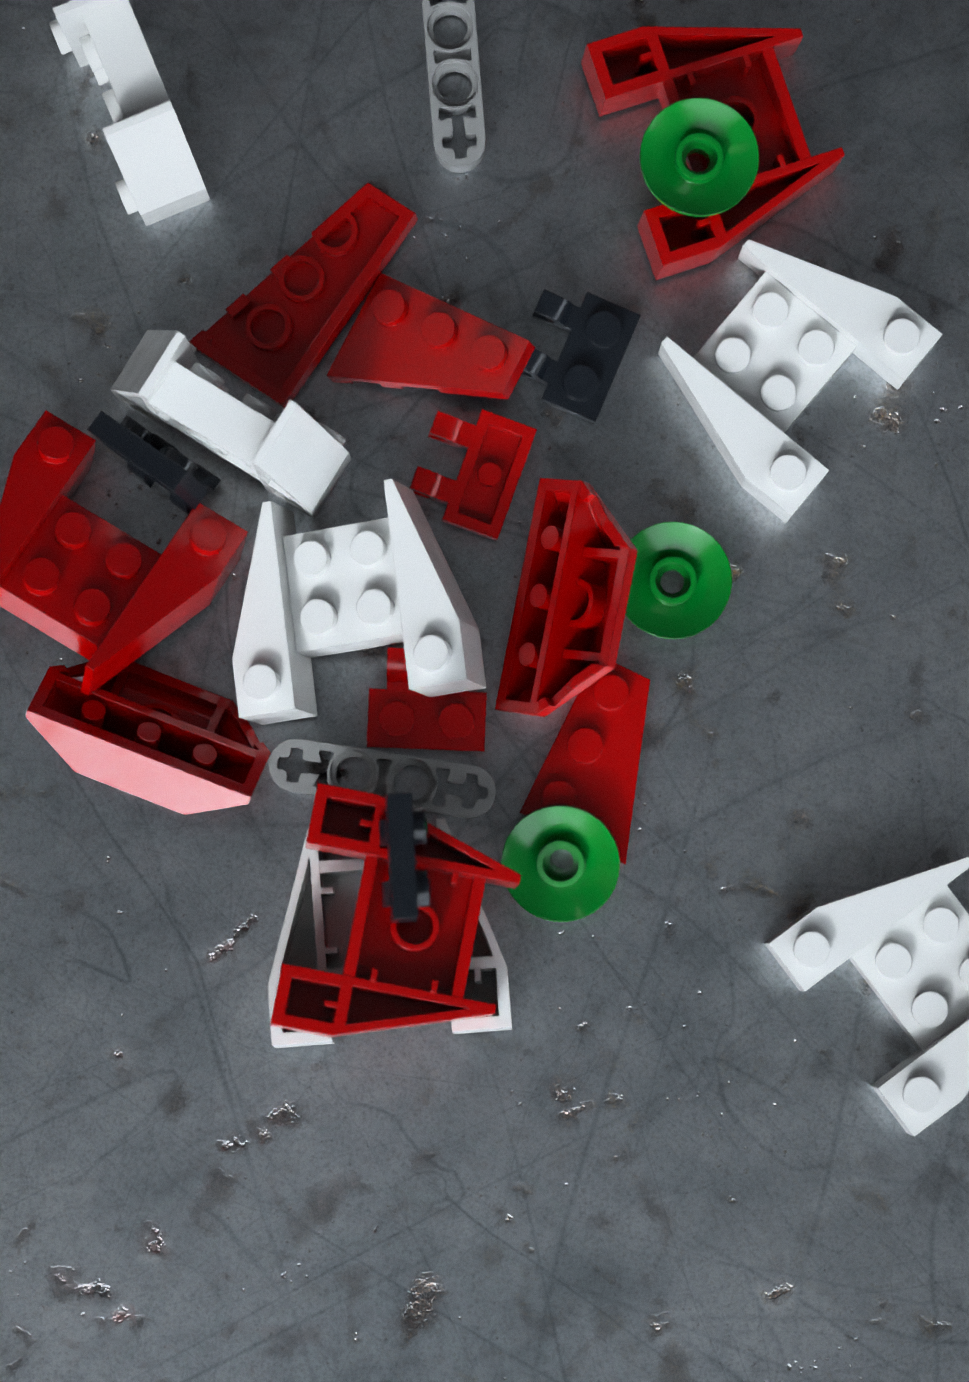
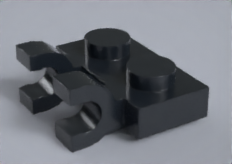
[521,289,641,425]
[87,410,221,514]
[378,792,432,923]

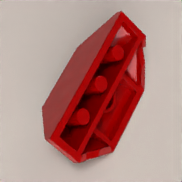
[495,478,638,717]
[26,662,271,815]

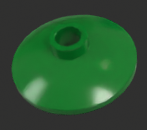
[639,98,759,217]
[625,521,732,639]
[501,805,620,922]

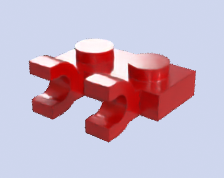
[409,409,537,541]
[367,647,487,752]

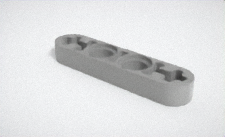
[422,0,486,173]
[268,739,496,819]

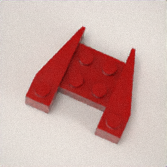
[581,26,845,280]
[0,410,248,695]
[270,783,521,1038]

